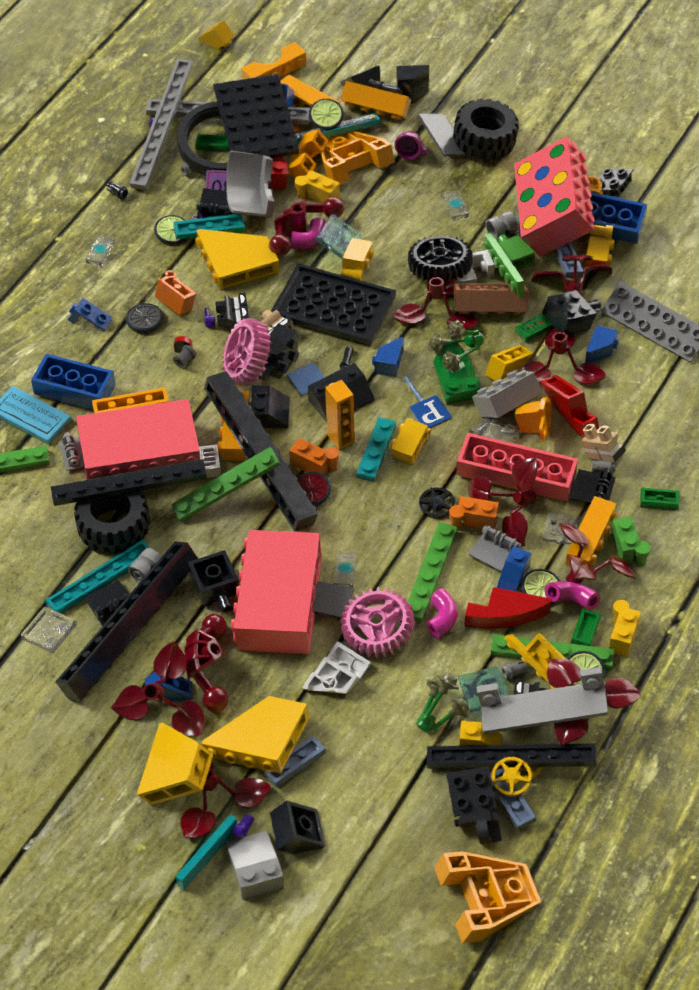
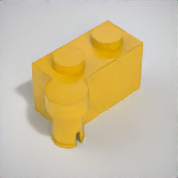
[295,170,340,203]
[585,225,615,267]
[341,238,375,281]
[390,418,432,465]
[609,600,641,657]

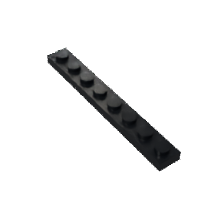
[51,459,207,506]
[427,744,596,769]

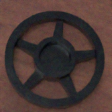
[419,487,455,518]

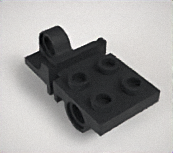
[446,766,502,845]

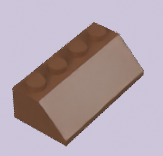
[454,283,529,315]

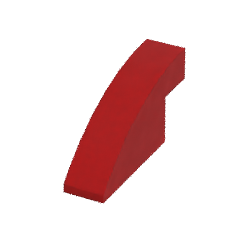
[540,375,599,438]
[464,587,552,629]

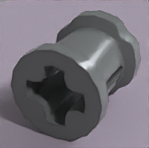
[173,345,197,369]

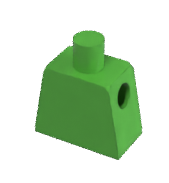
[497,234,535,270]

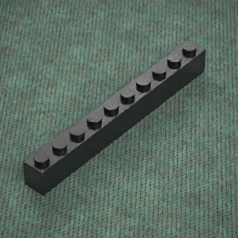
[204,371,318,532]
[55,541,199,701]

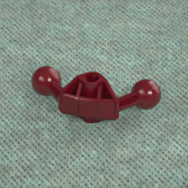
[269,197,344,257]
[184,614,229,713]

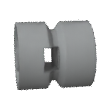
[485,211,518,240]
[128,548,162,583]

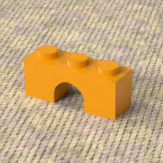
[287,129,329,179]

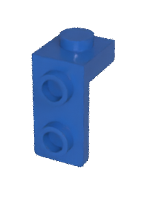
[67,298,112,331]

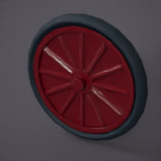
[297,472,331,506]

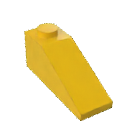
[485,344,534,382]

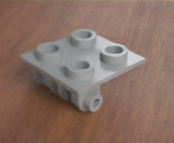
[59,433,84,471]
[468,526,522,572]

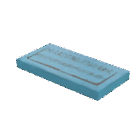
[0,386,71,445]

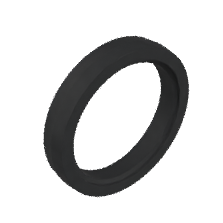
[177,101,228,176]

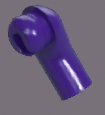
[233,814,254,838]

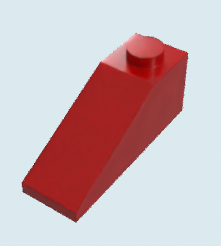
[268,156,288,189]

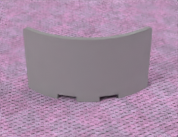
[227,151,275,218]

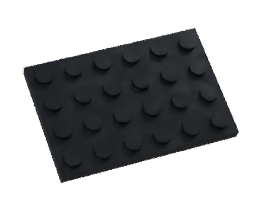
[213,74,299,158]
[271,263,396,345]

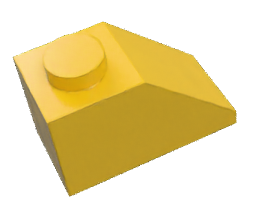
[198,20,235,49]
[460,721,502,746]

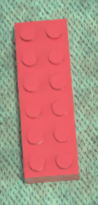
[456,433,578,502]

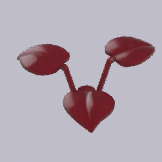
[531,255,612,296]
[392,277,477,330]
[520,328,606,385]
[468,458,538,547]
[559,523,637,584]
[111,641,205,736]
[547,658,641,746]
[180,761,271,839]

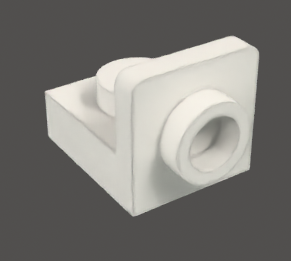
[472,250,494,278]

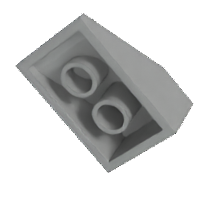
[225,831,284,900]

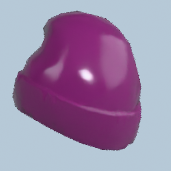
[394,131,428,160]

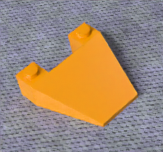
[320,131,395,185]
[434,852,541,944]

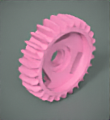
[222,318,271,386]
[340,587,415,658]

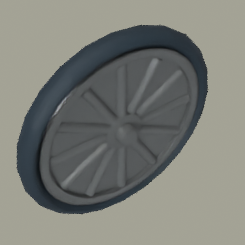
[126,303,163,332]

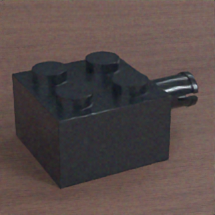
[542,290,601,335]
[258,323,299,380]
[188,550,239,613]

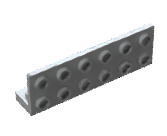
[601,281,699,362]
[477,667,608,734]

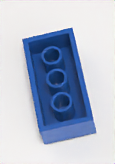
[589,192,647,244]
[31,354,116,410]

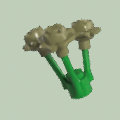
[429,320,484,373]
[415,672,470,734]

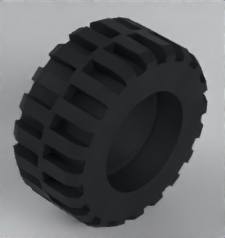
[453,99,519,160]
[74,491,150,554]

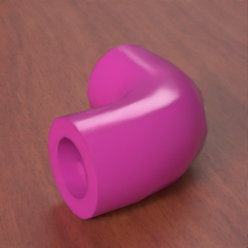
[290,218,327,250]
[545,581,600,611]
[427,588,458,639]

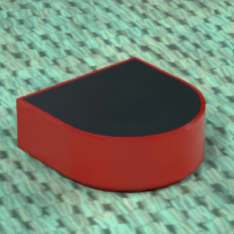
[174,336,193,352]

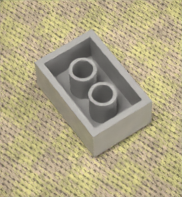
[472,370,542,418]

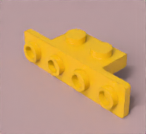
[504,633,566,689]

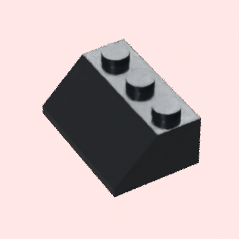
[307,363,375,423]

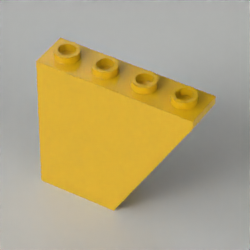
[195,229,280,290]
[201,696,310,774]
[137,723,213,805]

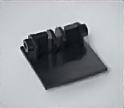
[598,168,634,198]
[196,188,232,219]
[570,468,616,504]
[84,580,130,626]

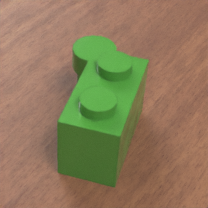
[611,517,650,566]

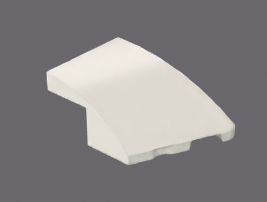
[302,641,372,694]

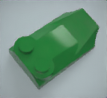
[433,343,480,404]

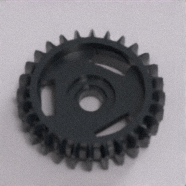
[408,234,473,283]

